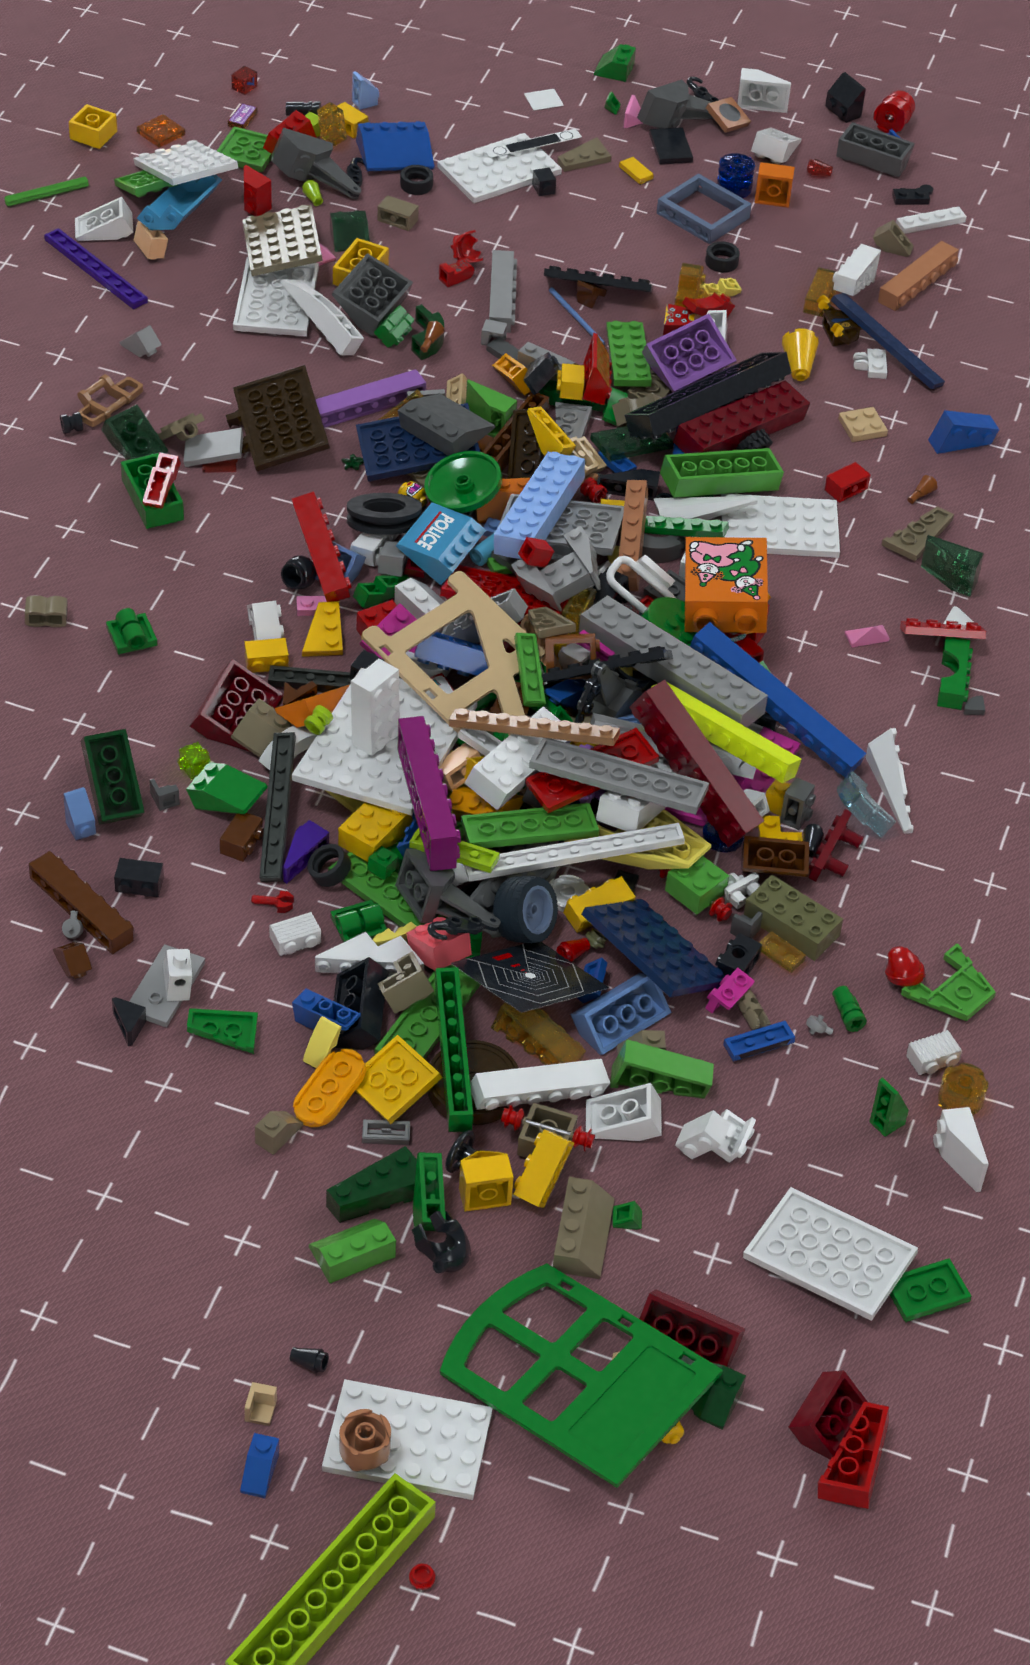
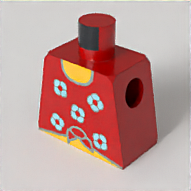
[663,304,696,336]

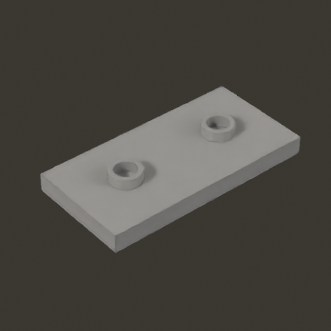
[129,944,205,1028]

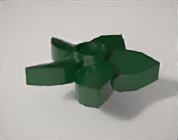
[341,454,364,470]

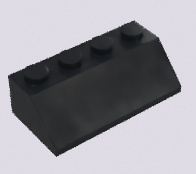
[333,957,388,1050]

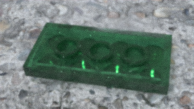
[590,426,674,461]

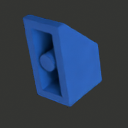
[240,1433,279,1498]

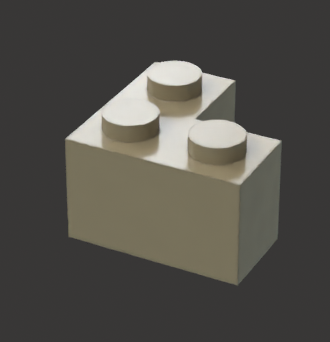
[378,951,434,1014]

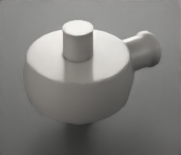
[62,911,83,939]
[806,1014,833,1035]

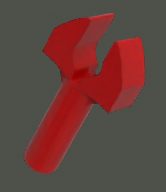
[251,890,294,913]

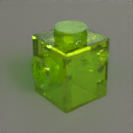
[177,742,210,780]

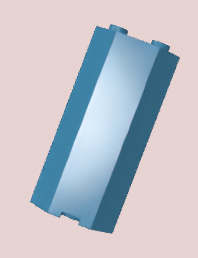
[137,174,222,230]

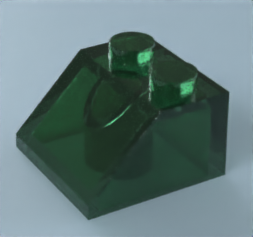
[330,210,370,252]

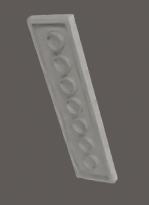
[529,738,709,815]

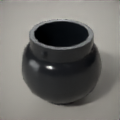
[281,555,317,589]

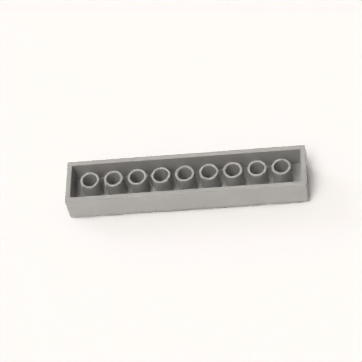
[579,595,768,727]

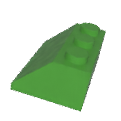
[309,1218,396,1284]

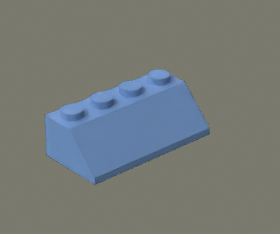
[570,973,671,1055]

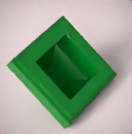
[604,92,621,115]

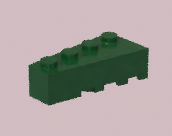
[326,1146,417,1223]

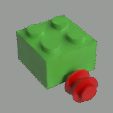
[659,856,732,922]

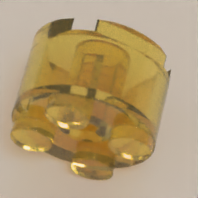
[938,1063,989,1116]

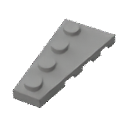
[555,402,592,438]

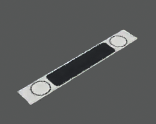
[484,129,582,158]

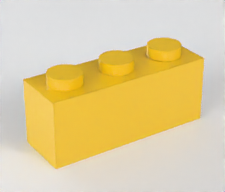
[563,876,636,933]
[513,1129,574,1208]

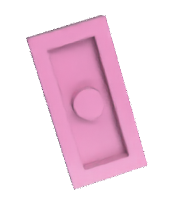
[297,596,327,616]

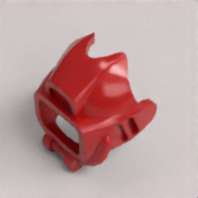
[450,230,483,263]

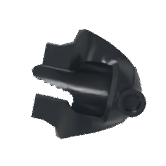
[412,1211,471,1274]

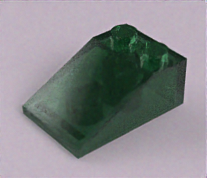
[101,404,169,460]
[921,535,984,597]

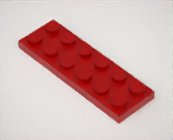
[526,727,659,813]

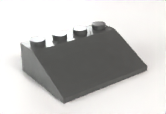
[332,253,413,336]
[398,393,495,456]

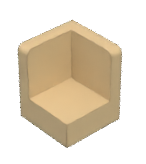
[245,1382,277,1426]

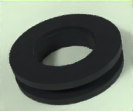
[347,493,422,535]

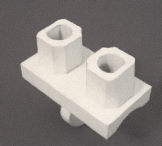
[724,872,760,909]

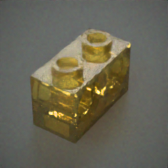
[317,102,347,146]

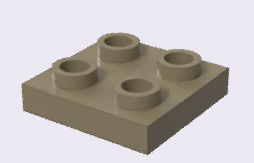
[156,413,205,442]

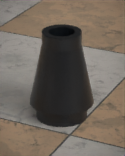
[803,824,824,857]
[290,1347,329,1373]

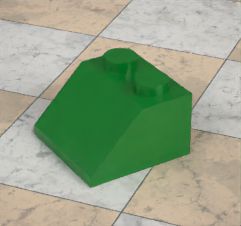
[594,44,636,82]

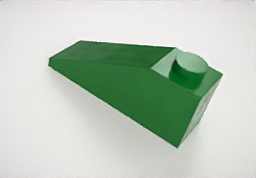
[869,1077,909,1137]
[413,1152,446,1231]

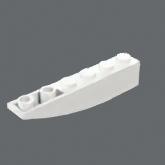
[281,279,364,356]

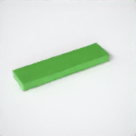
[514,633,546,707]

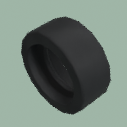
[400,165,433,195]
[705,241,740,273]
[307,844,351,887]

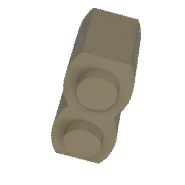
[25,595,68,627]

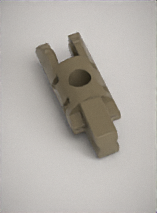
[736,989,771,1030]

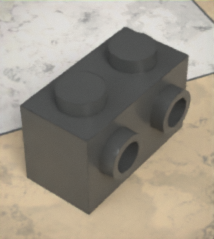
[780,777,816,830]

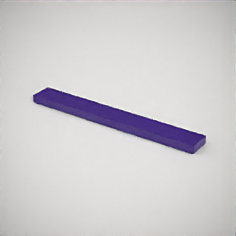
[44,228,148,310]

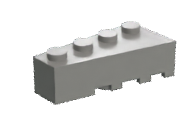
[442,588,528,644]

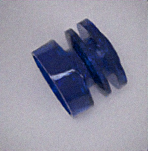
[716,153,755,198]

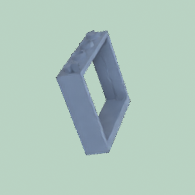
[657,173,752,244]

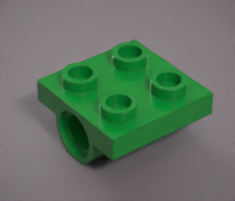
[106,608,158,655]
[330,900,387,943]

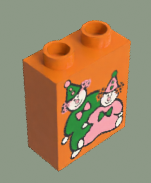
[685,537,768,634]

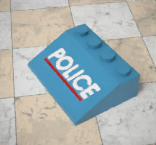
[396,503,486,585]

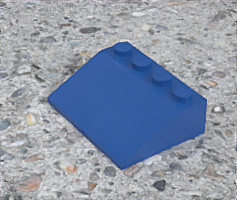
[356,121,434,171]
[414,632,488,677]

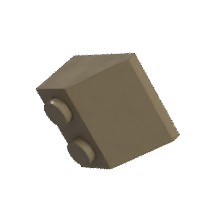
[231,698,293,757]

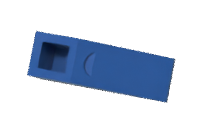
[544,679,586,710]
[292,989,361,1030]

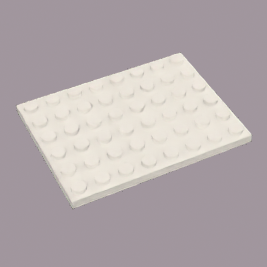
[292,668,477,816]

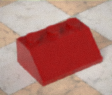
[263,110,317,154]

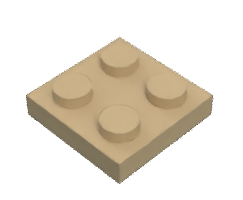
[838,407,888,442]

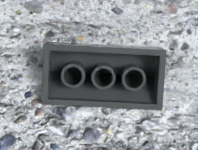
[836,122,915,177]

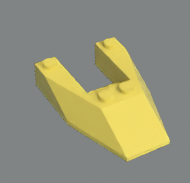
[564,809,711,869]

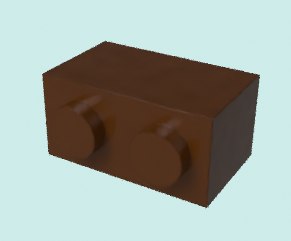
[219,813,264,862]

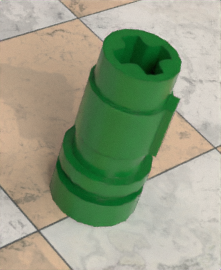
[832,986,867,1032]

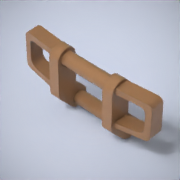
[77,374,143,427]

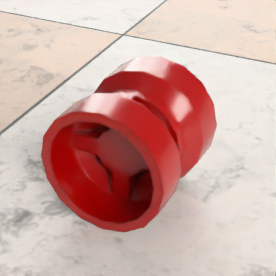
[580,477,607,503]

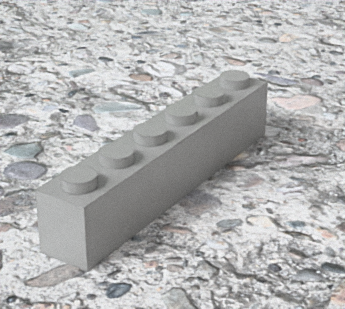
[489,250,517,333]

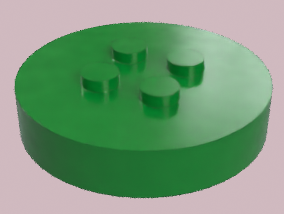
[641,597,698,646]

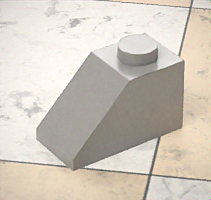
[119,325,162,357]

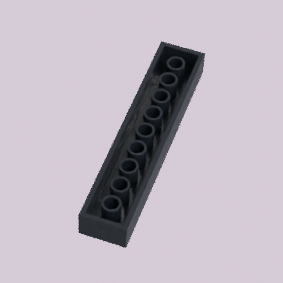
[624,352,792,439]

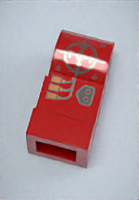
[439,259,475,287]

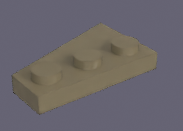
[557,137,612,172]
[528,607,576,639]

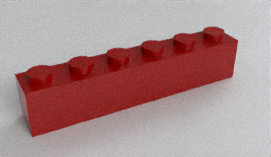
[291,491,352,602]

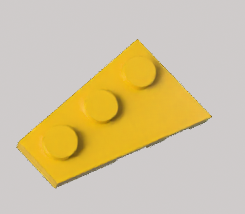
[302,601,343,656]

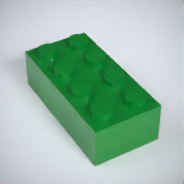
[121,453,184,529]

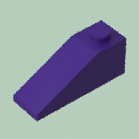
[283,820,329,884]

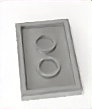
[184,428,243,467]

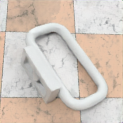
[606,555,676,614]

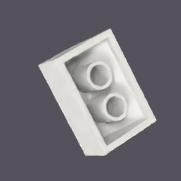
[394,578,445,633]

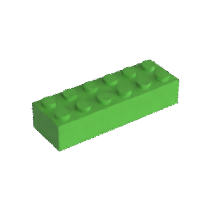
[660,448,784,498]

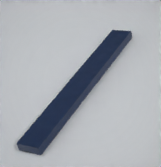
[831,293,945,390]

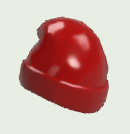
[885,946,926,986]

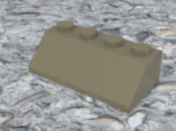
[553,1177,614,1279]

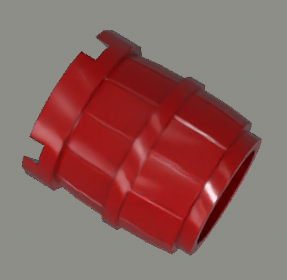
[873,90,915,133]

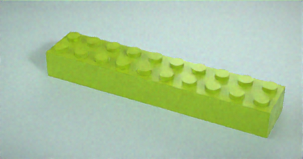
[225,1473,436,1665]

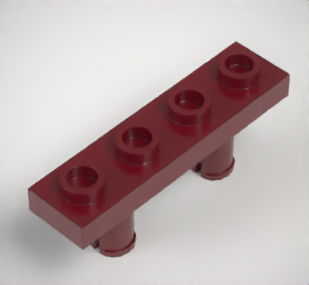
[808,809,864,882]

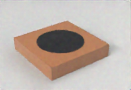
[706,97,751,133]

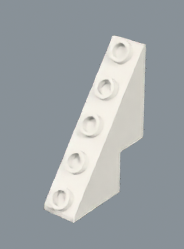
[315,932,424,977]

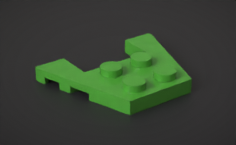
[901,944,996,1021]

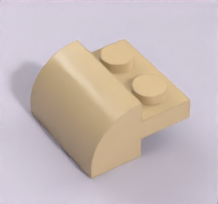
[570,436,607,478]

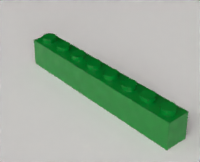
[435,967,473,1132]

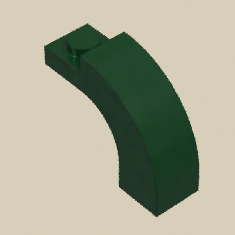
[411,304,444,360]

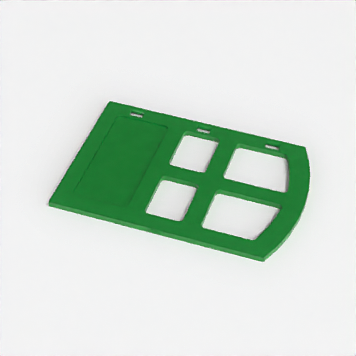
[440,1263,723,1488]

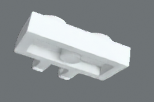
[853,349,887,379]

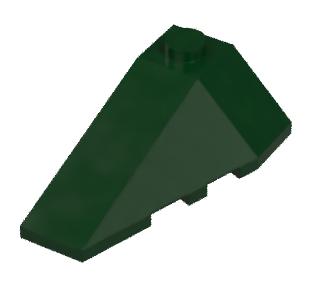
[681,1356,746,1430]

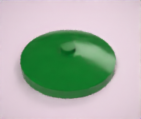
[424,451,502,513]

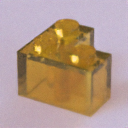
[674,263,706,308]

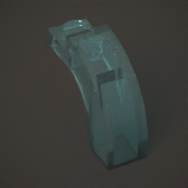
[837,771,896,838]

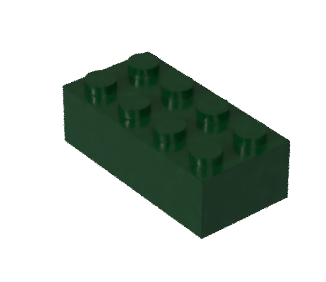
[80,729,145,825]

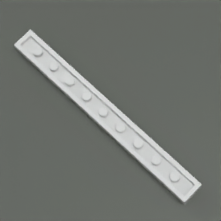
[464,823,685,882]

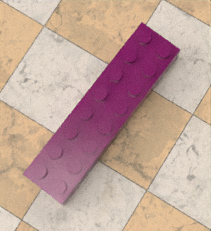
[397,716,461,871]

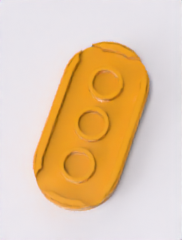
[293,1049,366,1127]

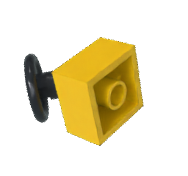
[445,1130,514,1212]

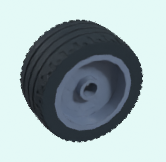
[493,876,558,943]

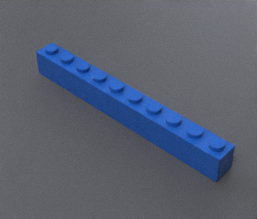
[690,622,867,778]

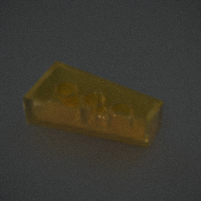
[491,1002,586,1065]

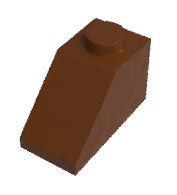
[53,942,92,979]

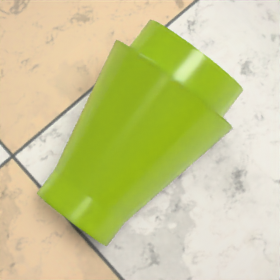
[302,180,323,206]

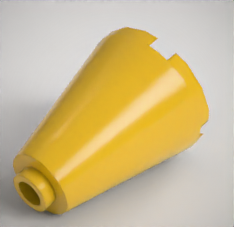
[782,328,819,381]

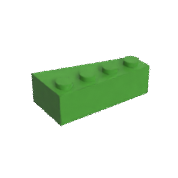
[610,1040,714,1099]

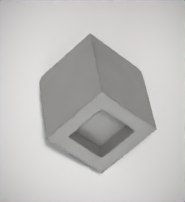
[481,319,507,346]

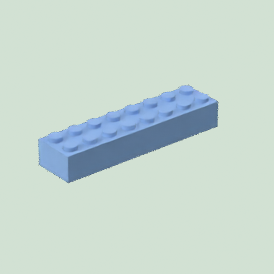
[494,451,585,559]

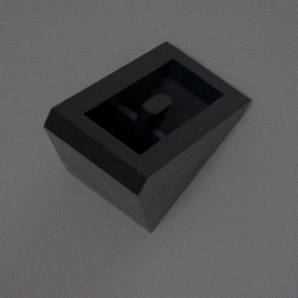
[112,997,146,1046]

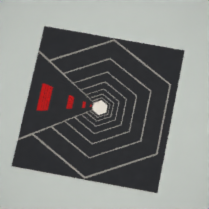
[451,942,609,1013]

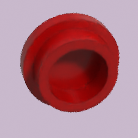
[409,1563,435,1590]

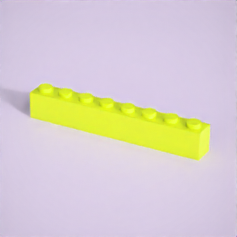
[651,682,802,783]

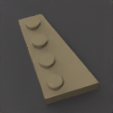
[882,506,954,561]

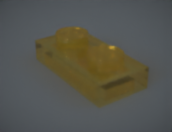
[760,931,806,973]

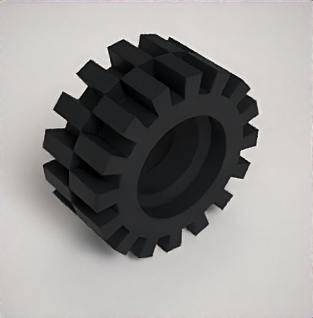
[736,429,773,450]

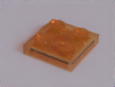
[137,114,185,148]

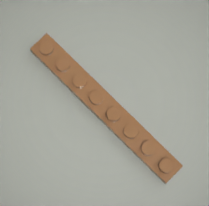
[449,708,620,746]

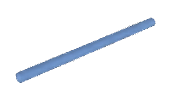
[549,287,605,345]

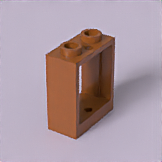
[545,633,601,680]

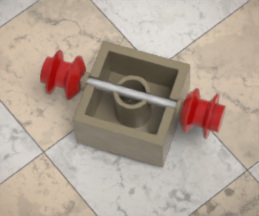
[501,1103,595,1158]

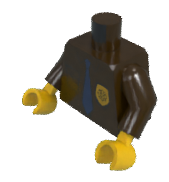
[817,295,863,346]

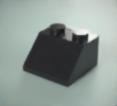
[825,72,866,123]

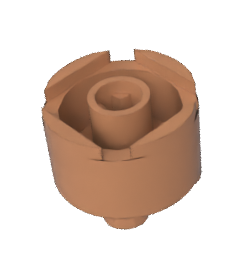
[339,1409,391,1471]

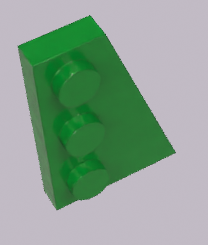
[187,1008,258,1054]

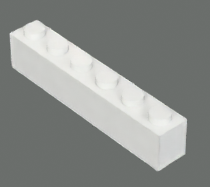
[470,1059,610,1110]

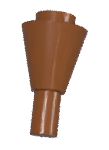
[420,321,445,352]
[907,475,938,504]

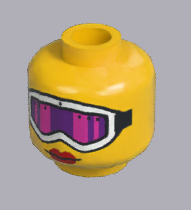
[398,481,427,507]

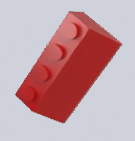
[582,333,612,405]

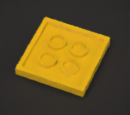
[355,1035,442,1125]

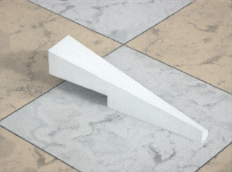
[654,496,758,520]
[865,728,913,834]

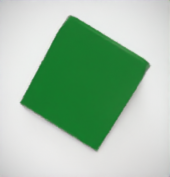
[612,1201,642,1230]

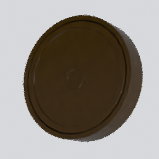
[427,1040,519,1125]

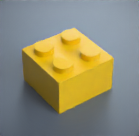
[69,104,117,149]

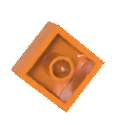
[754,162,795,208]

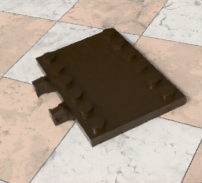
[226,365,330,471]

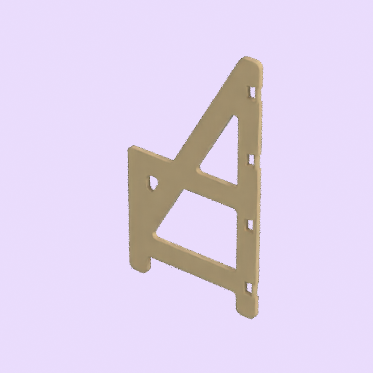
[362,571,545,808]

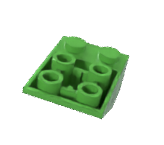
[466,379,517,437]

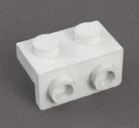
[712,1109,756,1163]

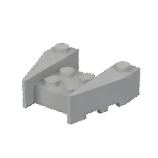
[511,526,601,612]

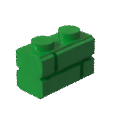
[374,305,414,348]

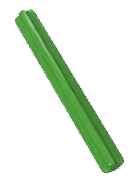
[4,176,89,206]

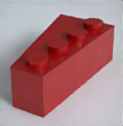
[818,1402,889,1509]

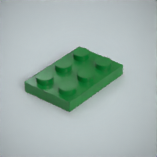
[890,1258,972,1322]

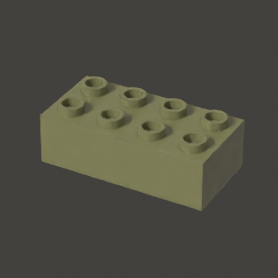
[744,875,843,961]

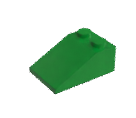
[186,762,268,814]

